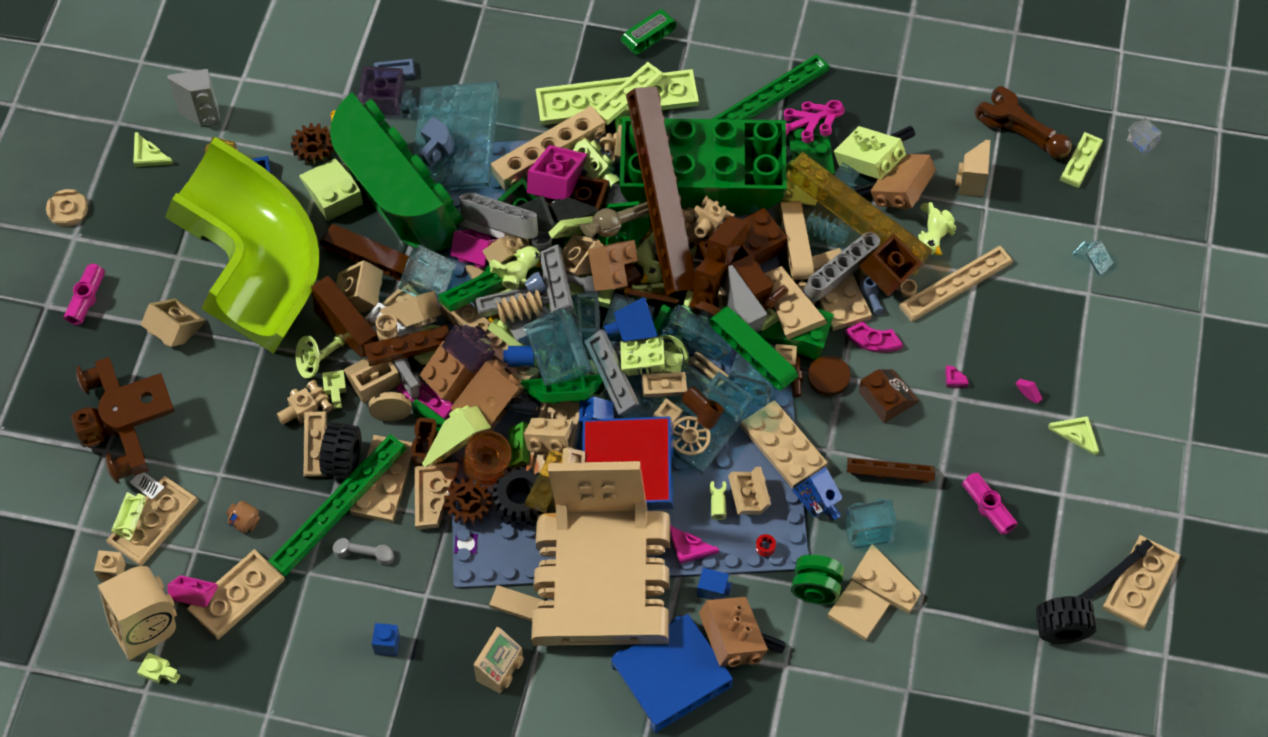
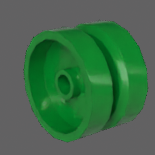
[791,555,845,605]

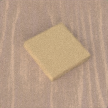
[828,580,890,641]

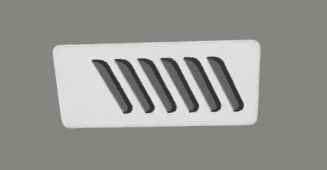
[130,472,164,499]

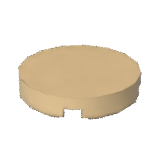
[46,189,88,227]
[369,392,412,421]

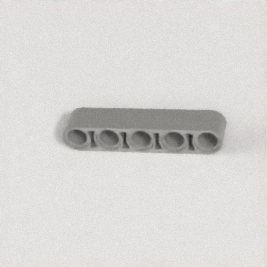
[459,193,539,239]
[803,232,880,302]

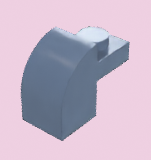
[419,117,454,167]

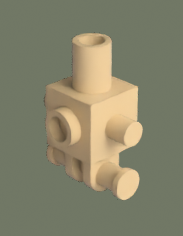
[693,196,735,238]
[277,380,333,425]

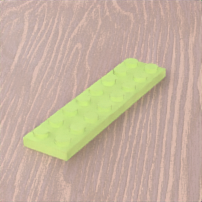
[536,69,699,125]

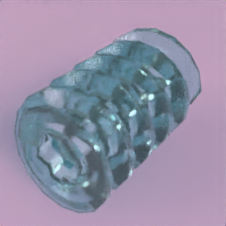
[806,209,852,248]

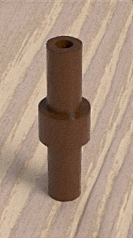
[761,284,789,311]
[792,356,803,398]

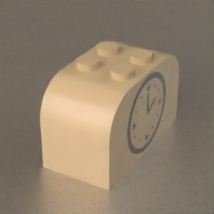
[98,566,177,661]

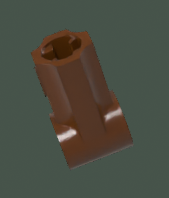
[682,387,724,429]

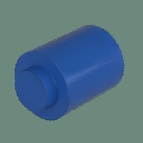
[503,346,534,367]

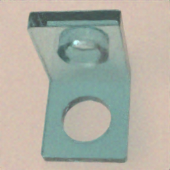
[1072,241,1114,275]

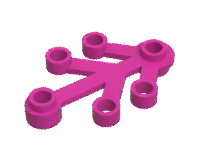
[784,100,845,143]

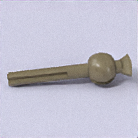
[580,202,649,238]

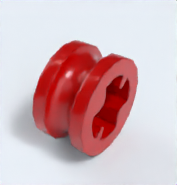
[756,534,776,557]

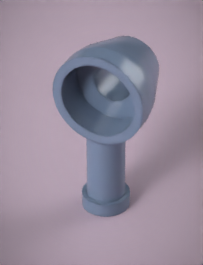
[524,272,547,294]
[859,276,884,315]

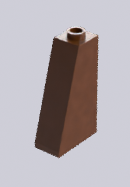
[311,276,378,358]

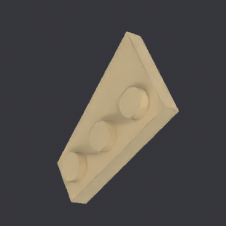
[415,462,459,530]

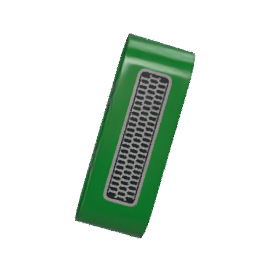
[621,9,677,55]

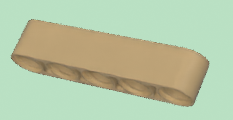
[780,201,814,281]

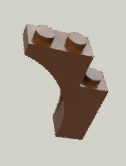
[693,215,748,306]

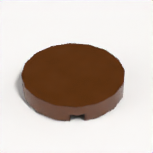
[687,300,720,325]
[808,356,850,396]

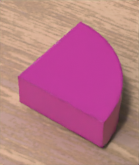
[945,365,969,388]
[1015,379,1042,403]

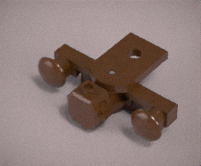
[71,357,175,484]

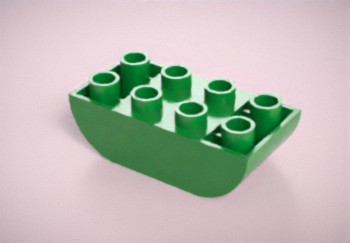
[330,92,464,251]
[620,118,787,215]

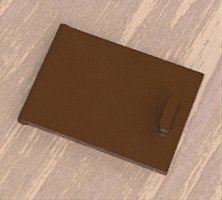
[616,286,679,304]

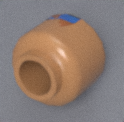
[226,501,261,533]

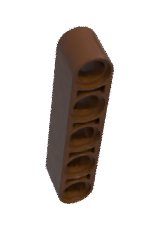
[320,224,418,283]

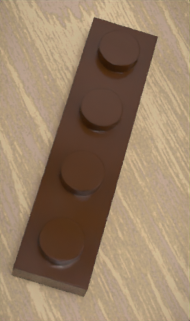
[364,325,452,366]
[847,457,935,483]

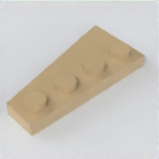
[765,266,827,340]

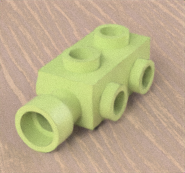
[574,138,620,192]

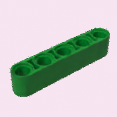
[709,306,798,391]

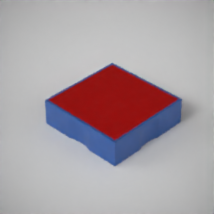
[583,416,674,509]

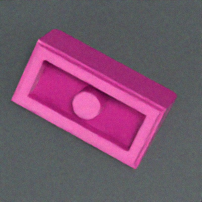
[167,575,218,608]

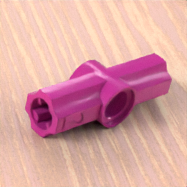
[64,263,105,326]
[962,473,1017,535]

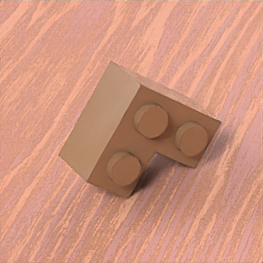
[588,240,638,291]

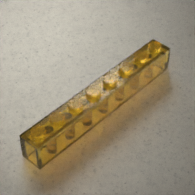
[786,151,933,275]

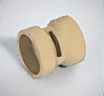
[376,314,398,341]

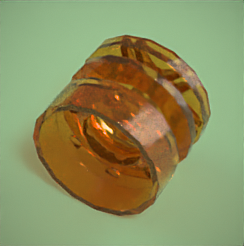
[463,431,511,485]

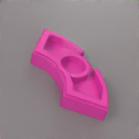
[844,322,903,353]

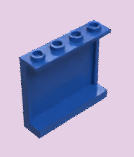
[611,614,733,733]

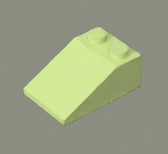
[299,158,363,221]
[422,405,491,467]

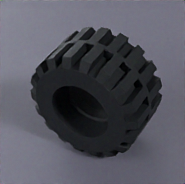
[319,422,362,480]
[493,467,549,528]
[1036,596,1096,644]

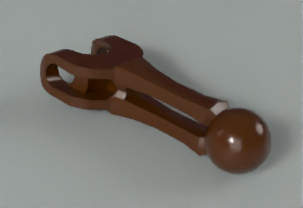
[975,86,1072,159]

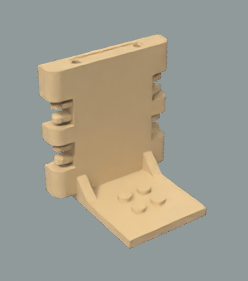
[531,461,670,646]

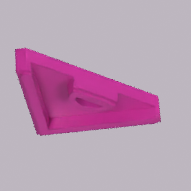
[670,524,719,564]

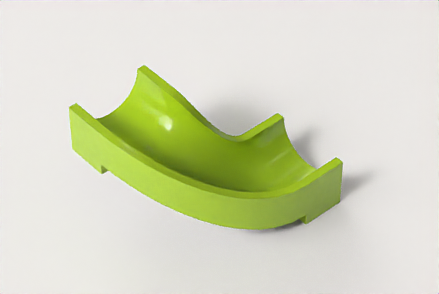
[165,137,319,354]

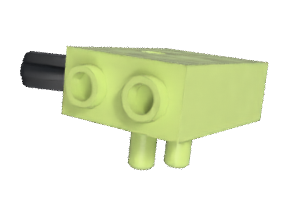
[834,126,915,180]

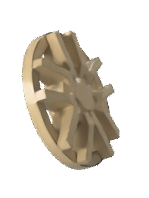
[673,416,710,456]

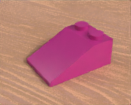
[527,145,588,200]

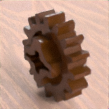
[291,123,334,164]
[444,478,492,526]

